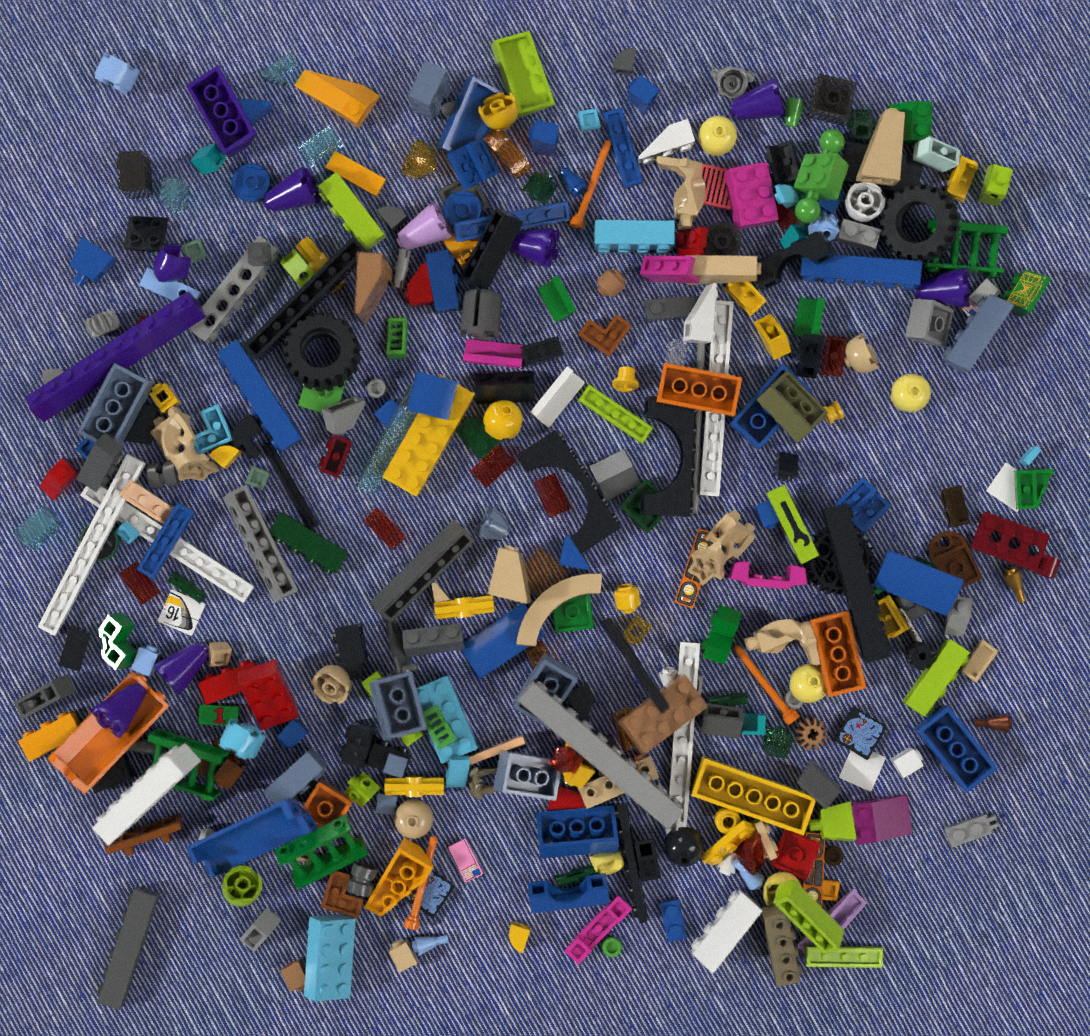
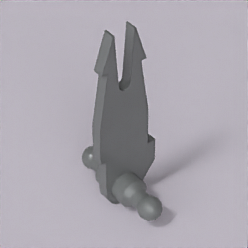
[386,619,418,676]

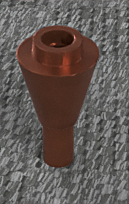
[975,714,1012,733]

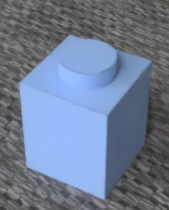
[131,645,162,676]

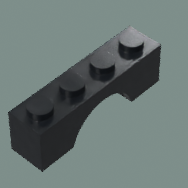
[756,231,835,290]
[565,682,619,748]

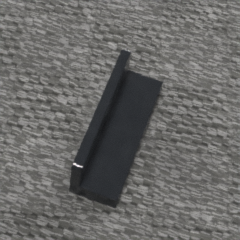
[475,371,535,404]

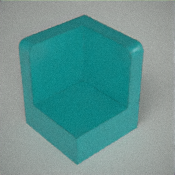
[190,143,227,175]
[780,224,809,249]
[741,713,766,735]

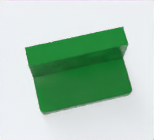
[538,275,576,322]
[793,297,825,337]

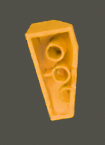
[294,69,380,129]
[364,837,434,917]

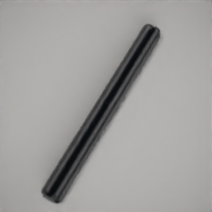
[602,618,670,713]

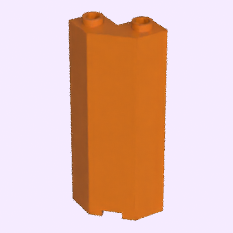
[48,671,169,795]

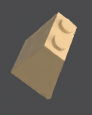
[488,545,531,604]

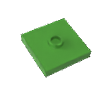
[298,380,347,413]

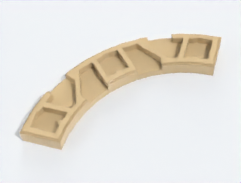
[516,574,602,647]

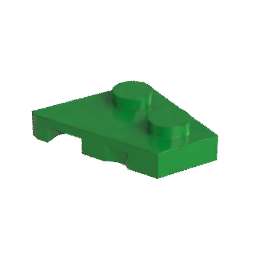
[1014,469,1054,510]

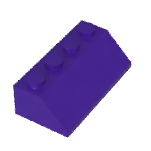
[186,65,257,157]

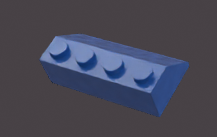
[536,805,619,859]

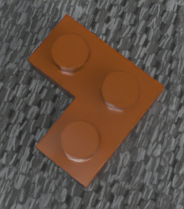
[578,314,632,358]
[320,870,364,919]

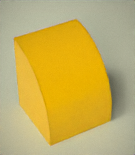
[209,446,242,469]
[509,921,530,953]

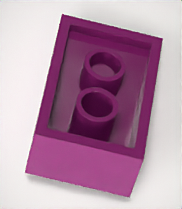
[851,795,912,845]

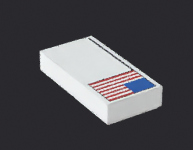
[959,278,1001,316]

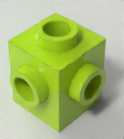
[344,772,380,808]

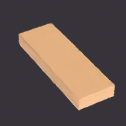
[119,479,174,525]
[468,735,525,764]

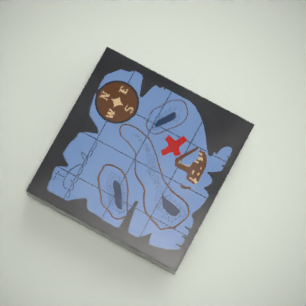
[833,706,887,760]
[403,869,456,919]

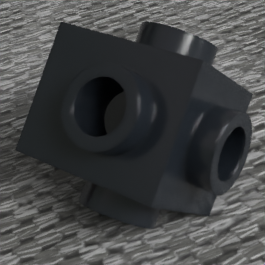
[904,641,935,670]

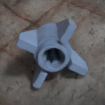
[473,505,510,540]

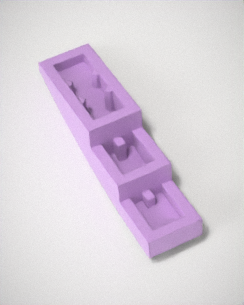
[796,889,867,955]

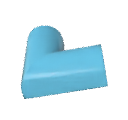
[194,404,233,454]

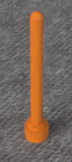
[569,140,611,230]
[734,645,800,725]
[404,836,438,930]

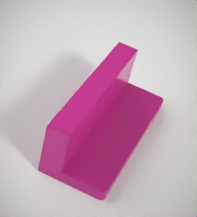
[640,256,700,283]
[463,339,523,369]

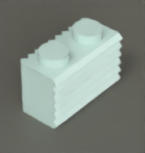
[913,136,960,173]

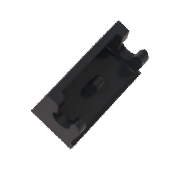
[520,336,564,368]
[58,626,91,672]

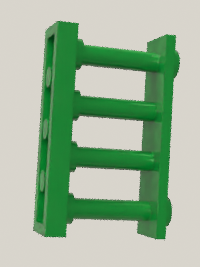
[922,220,1008,278]
[141,728,229,801]
[275,814,369,890]

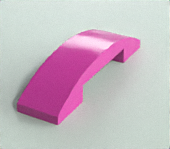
[564,895,633,965]

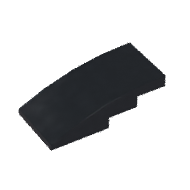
[843,141,923,194]

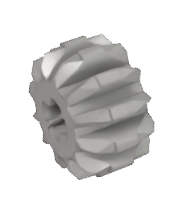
[85,310,121,338]

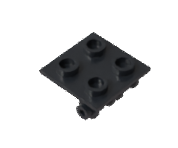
[124,216,169,253]

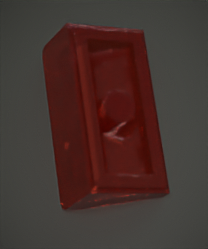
[773,189,797,230]
[822,336,847,377]
[471,445,514,488]
[534,473,571,518]
[119,561,160,605]

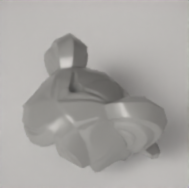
[711,66,756,99]

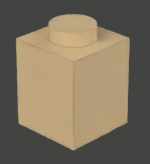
[389,939,418,973]

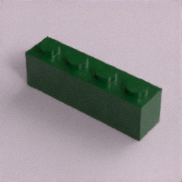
[269,512,350,574]

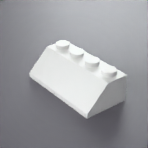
[691,888,762,973]

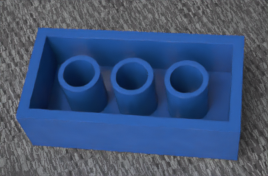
[728,364,812,450]
[913,704,998,793]

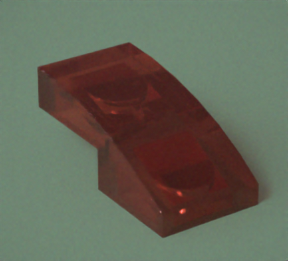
[363,507,406,550]

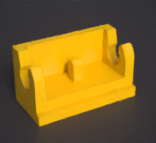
[944,155,978,203]
[724,281,767,317]
[875,594,910,639]

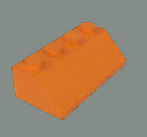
[656,363,742,417]
[810,611,866,697]

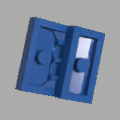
[446,137,500,190]
[407,372,458,420]
[835,477,891,533]

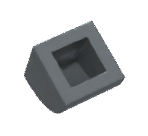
[612,48,636,76]
[377,206,408,232]

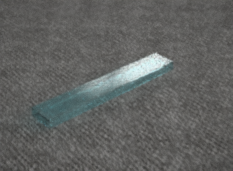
[356,383,418,495]

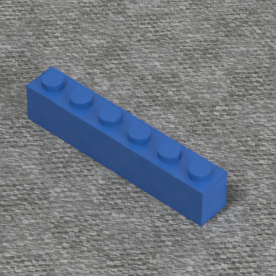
[800,254,922,291]
[217,340,303,452]

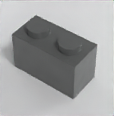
[700,703,743,739]

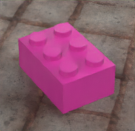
[724,162,779,231]

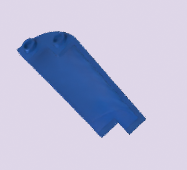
[187,798,318,878]

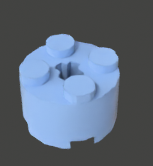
[94,52,140,95]

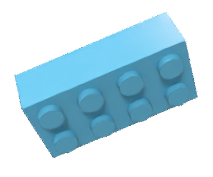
[594,220,675,254]
[416,674,479,764]
[304,914,356,1002]

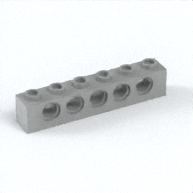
[188,235,280,344]
[223,485,298,603]

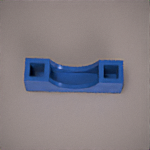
[528,873,610,913]

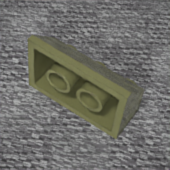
[757,370,828,443]

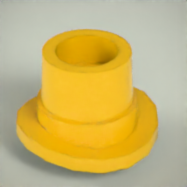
[612,366,639,392]

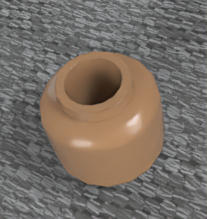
[597,268,626,298]

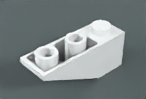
[638,119,695,164]
[683,283,718,344]

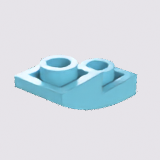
[774,184,802,209]
[445,756,470,788]

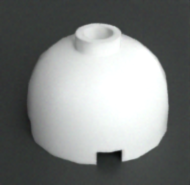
[844,182,885,222]

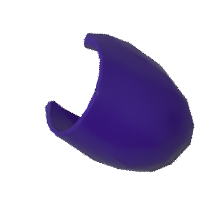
[153,244,191,283]

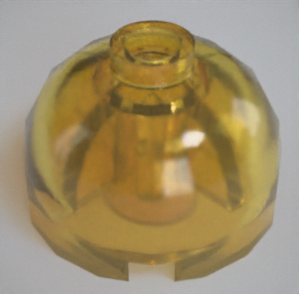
[401,139,437,180]

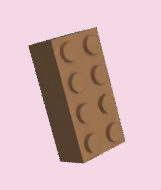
[617,674,708,754]

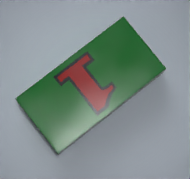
[198,704,240,726]

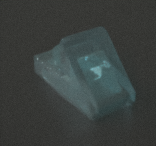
[259,52,299,87]

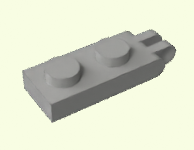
[944,813,1000,848]

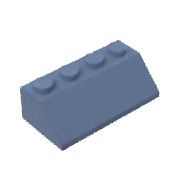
[942,294,1014,374]
[77,363,154,444]

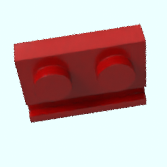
[676,227,708,256]

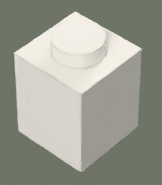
[890,747,924,778]

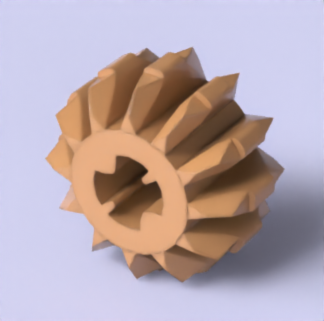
[795,717,829,751]

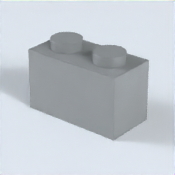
[835,219,881,252]

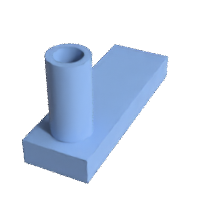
[139,268,201,301]

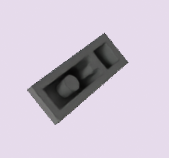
[644,296,700,323]
[14,674,76,719]

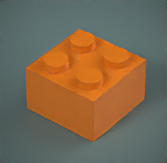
[302,779,354,828]

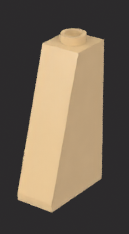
[856,108,905,186]
[685,255,761,285]

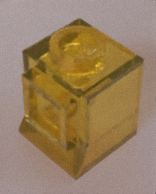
[622,614,652,645]

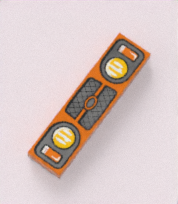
[674,528,717,609]
[802,832,825,907]

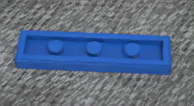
[603,108,643,188]
[137,502,196,580]

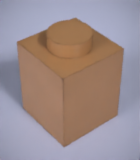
[280,958,306,992]

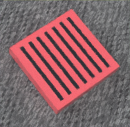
[702,163,731,211]

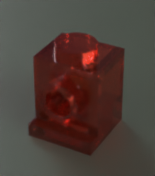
[549,746,584,774]

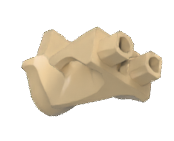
[656,156,706,230]
[151,406,219,481]
[688,510,756,586]
[744,619,820,666]

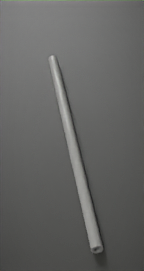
[691,343,705,513]

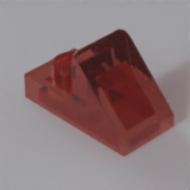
[733,832,765,875]

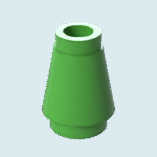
[785,97,805,127]

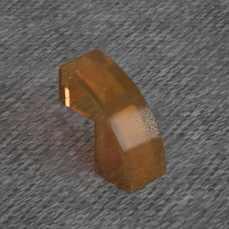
[483,129,532,179]

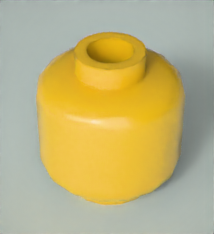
[614,583,641,614]
[714,807,741,834]

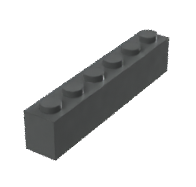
[370,519,475,623]
[96,886,161,1010]

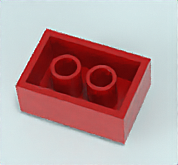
[238,659,299,730]

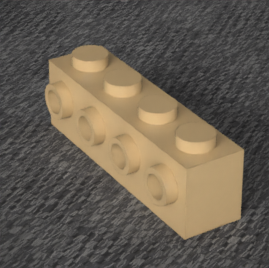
[578,754,659,809]

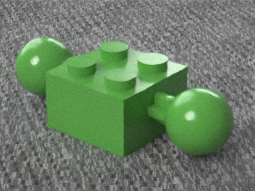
[793,129,849,223]

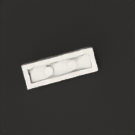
[530,366,585,427]

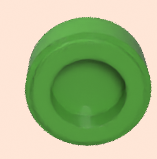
[602,936,622,957]

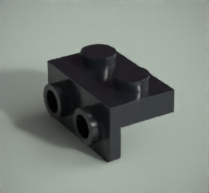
[765,140,800,185]

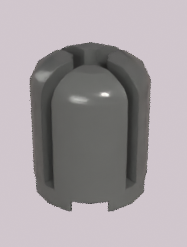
[460,288,502,341]

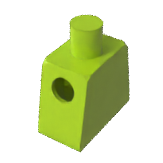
[978,164,1013,207]
[280,249,315,287]
[808,802,856,842]

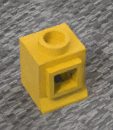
[149,382,182,414]

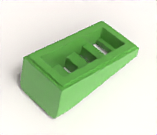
[386,317,408,359]
[423,704,457,750]

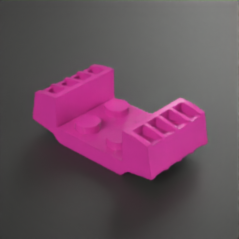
[727,562,807,589]

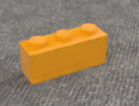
[18,710,81,762]

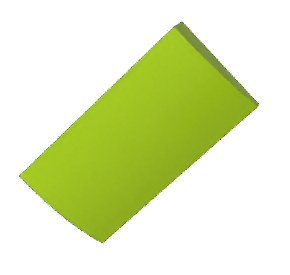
[491,31,555,118]

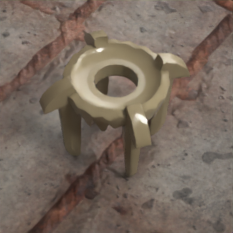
[468,765,497,800]

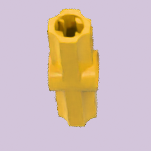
[295,237,345,293]
[434,595,495,619]
[385,775,445,797]

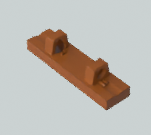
[104,813,183,856]

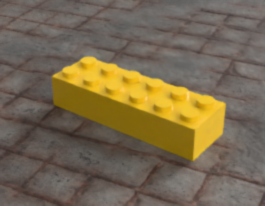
[382,375,475,497]
[690,756,816,835]

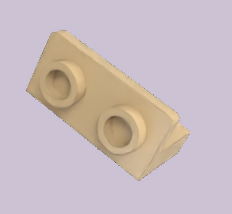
[748,819,778,861]

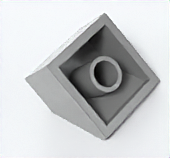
[905,299,954,348]

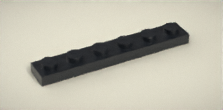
[615,802,648,923]

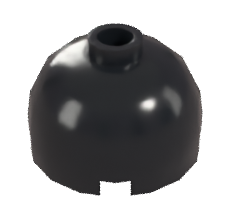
[664,827,704,867]

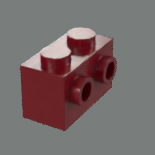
[318,435,353,478]

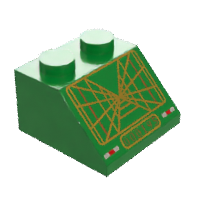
[1001,270,1051,318]

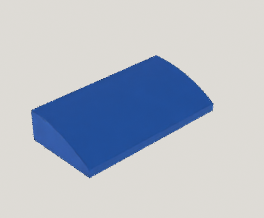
[436,76,505,154]
[873,549,964,616]
[462,603,546,679]

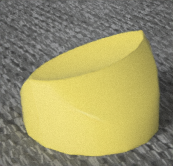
[589,850,624,875]

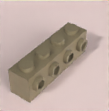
[761,905,802,987]

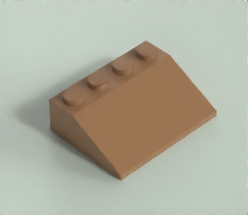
[355,252,393,324]

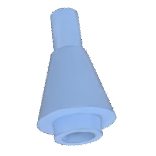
[732,859,764,890]
[411,935,448,956]

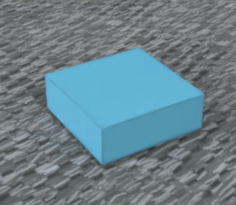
[578,108,601,132]
[1019,446,1041,466]
[115,520,140,544]

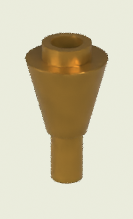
[1002,566,1026,603]

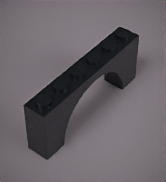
[639,396,697,518]
[516,430,621,554]

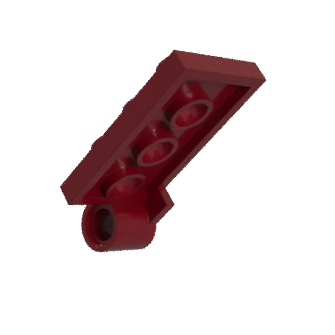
[970,511,1061,579]

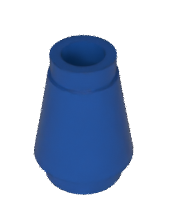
[559,167,587,197]

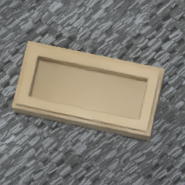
[959,639,998,683]

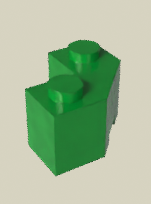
[701,605,741,665]
[99,613,138,670]

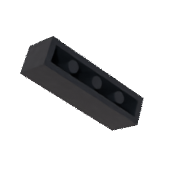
[460,207,523,289]

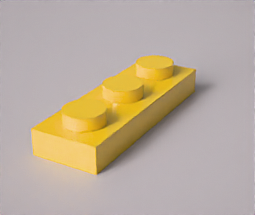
[701,821,757,865]

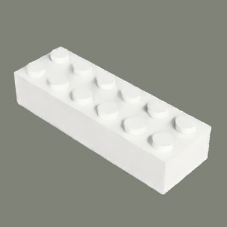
[93,743,201,845]

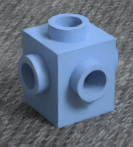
[807,211,840,242]

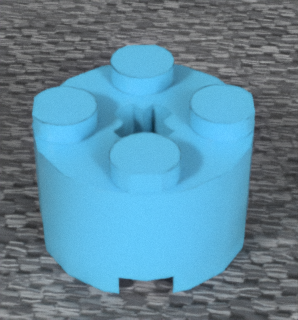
[219,718,267,759]

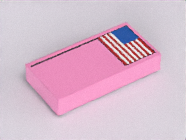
[448,838,483,883]

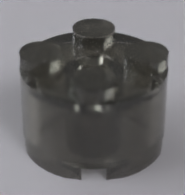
[703,222,741,256]

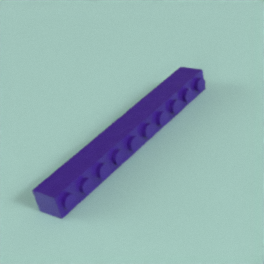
[26,291,206,422]

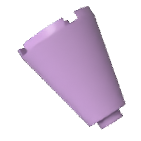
[396,202,453,250]

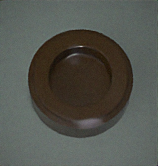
[824,845,844,866]

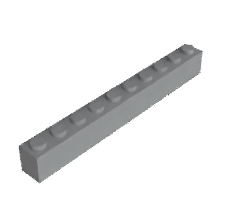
[517,680,684,830]

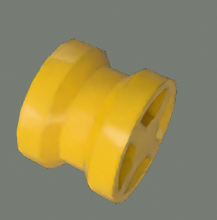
[823,401,844,425]

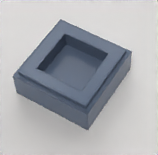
[383,753,408,778]
[375,793,398,816]

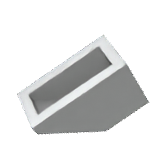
[322,396,366,435]
[943,596,973,637]
[239,908,281,952]

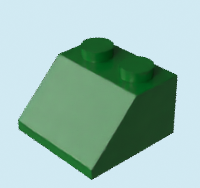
[889,101,932,145]

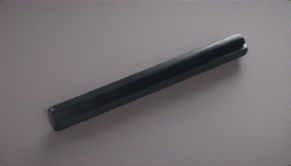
[263,442,318,529]

